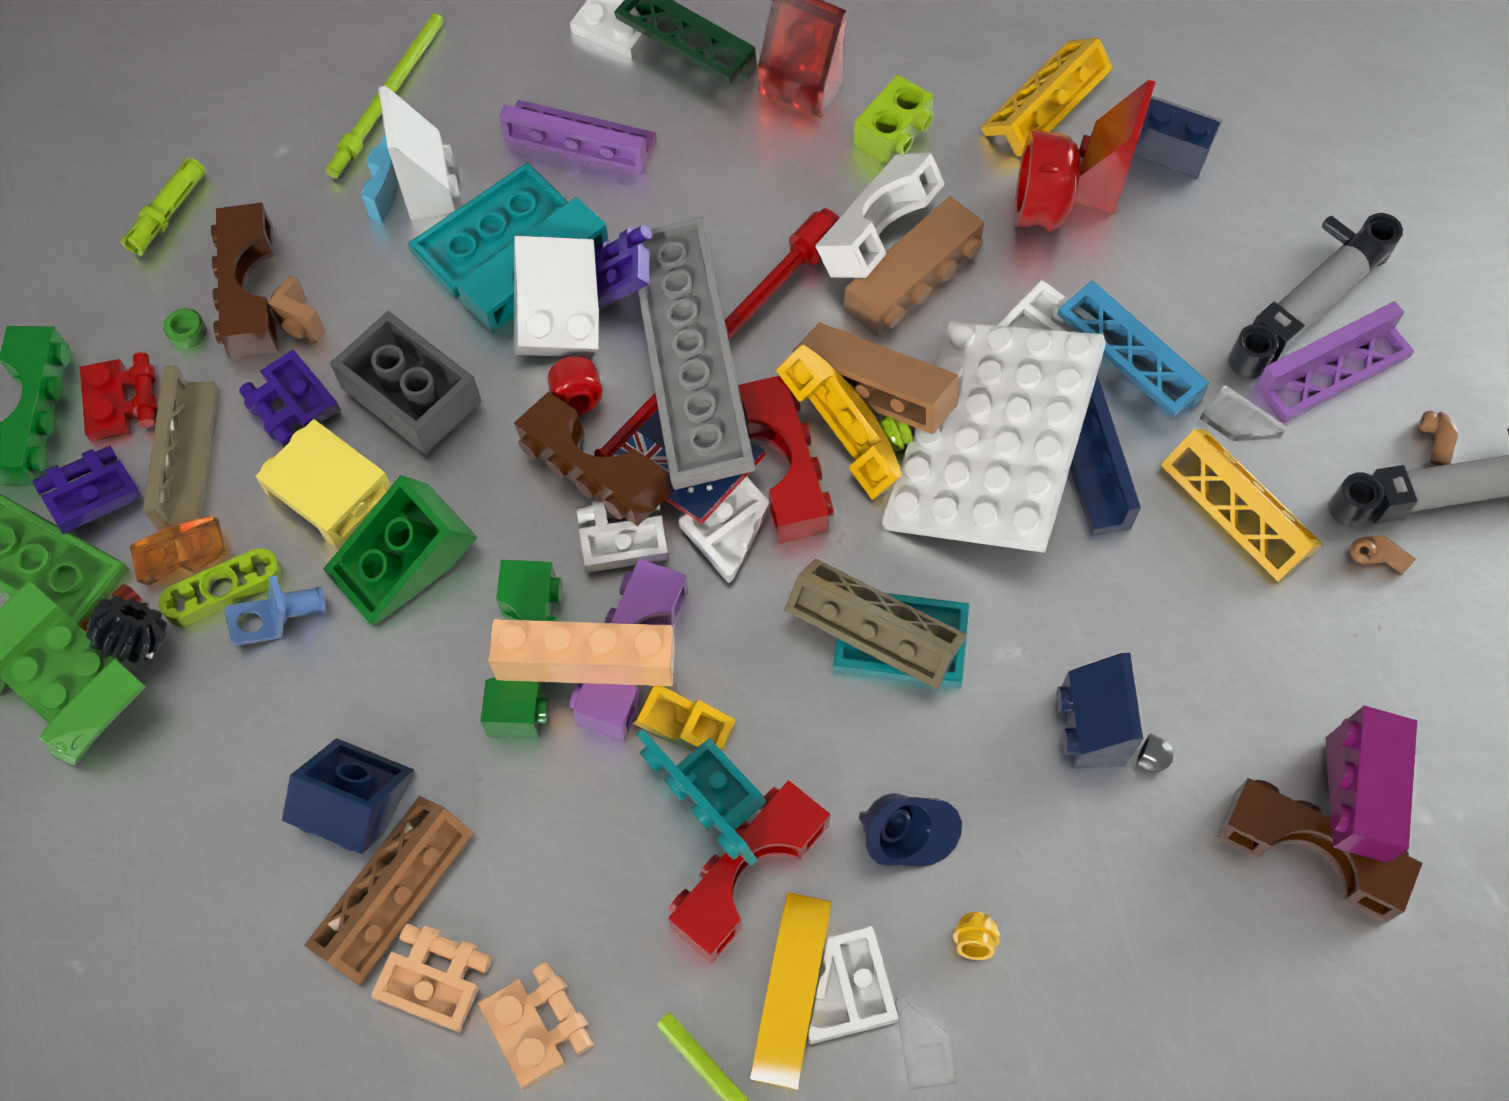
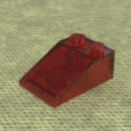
[758,0,847,118]

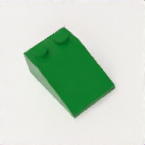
[323,475,478,626]

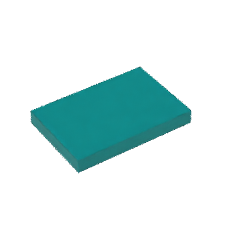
[832,593,970,688]

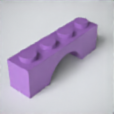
[569,559,688,742]

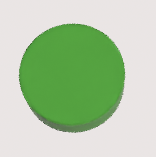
[163,308,207,349]

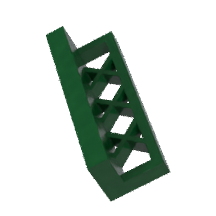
[614,0,758,84]

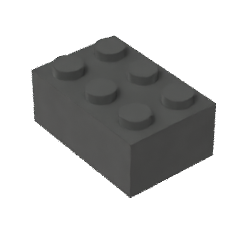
[330,311,482,455]

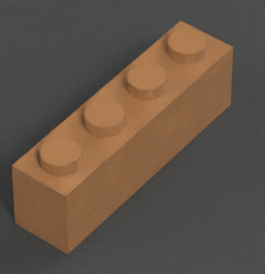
[843,196,985,337]
[793,322,958,435]

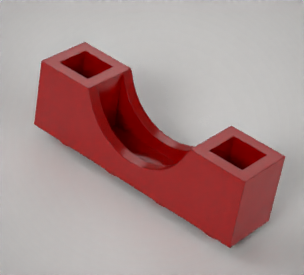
[738,375,834,544]
[668,780,831,964]

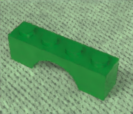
[0,326,71,486]
[480,560,563,738]

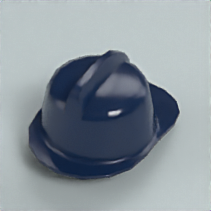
[859,793,962,866]

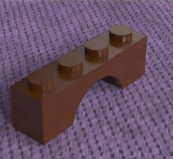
[211,202,278,358]
[514,392,671,527]
[1216,778,1423,922]

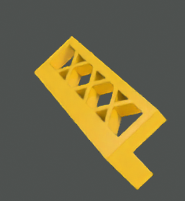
[981,37,1113,156]
[1160,429,1324,581]

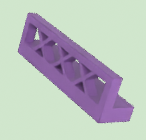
[499,100,657,173]
[1255,301,1414,423]

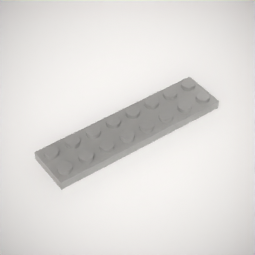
[638,216,756,490]

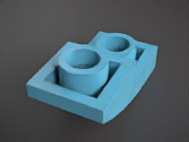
[361,134,399,223]

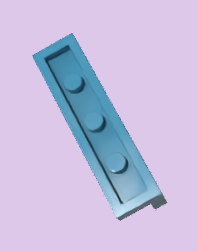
[1057,280,1209,418]

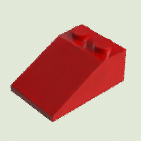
[1075,80,1156,214]

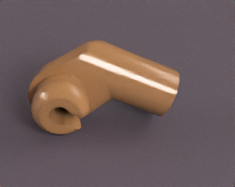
[1419,411,1459,466]
[1350,535,1416,575]

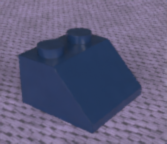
[1133,96,1223,178]
[1056,652,1144,769]
[282,738,414,854]

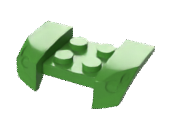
[0,581,146,766]

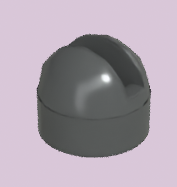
[1136,733,1174,772]

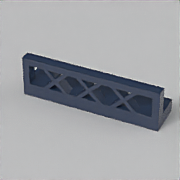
[1070,374,1141,537]

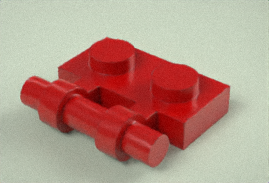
[80,352,158,442]

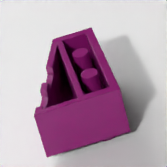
[1325,705,1417,863]

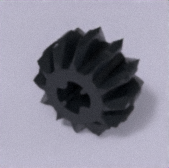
[86,596,167,664]

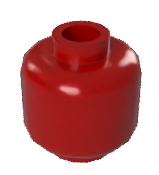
[547,356,603,416]

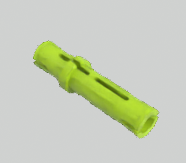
[121,157,206,256]

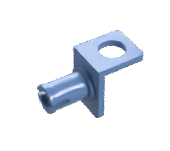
[225,576,325,646]

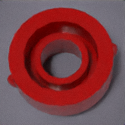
[1014,130,1081,232]

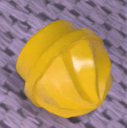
[953,911,1000,960]

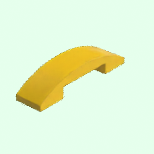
[776,345,902,500]
[750,892,832,1090]

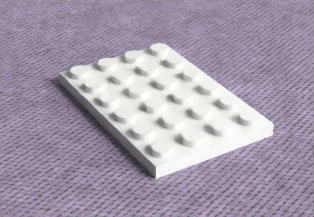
[882,322,1106,553]

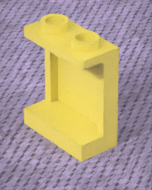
[255,419,391,549]

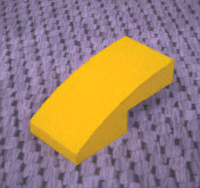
[633,686,736,751]

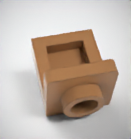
[268,275,326,343]

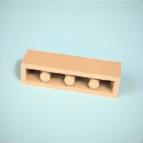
[488,619,675,686]

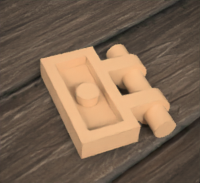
[371,923,493,1033]
[477,962,594,1090]

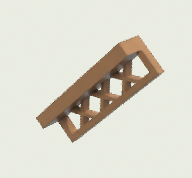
[304,796,474,986]

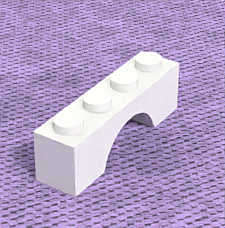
[816,153,945,278]

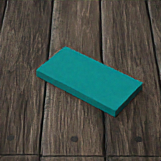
[407,162,568,299]

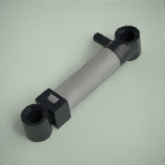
[1228,213,1403,379]
[1329,427,1509,527]

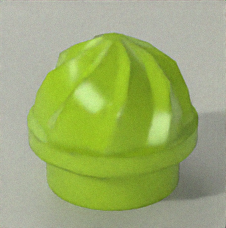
[878,415,913,451]

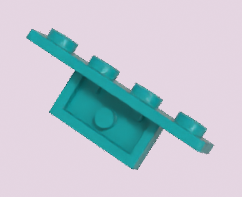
[636,728,767,867]

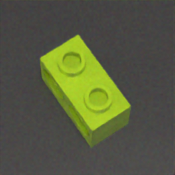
[853,74,934,165]

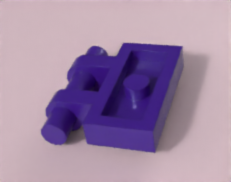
[594,225,652,311]
[239,349,341,447]
[31,445,141,535]

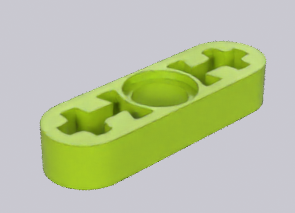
[158,548,283,626]

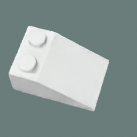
[378,86,460,221]
[514,236,599,357]

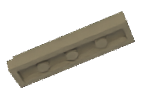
[143,366,219,533]
[784,558,967,689]

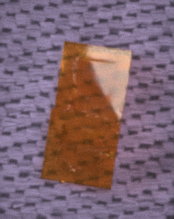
[130,516,226,586]

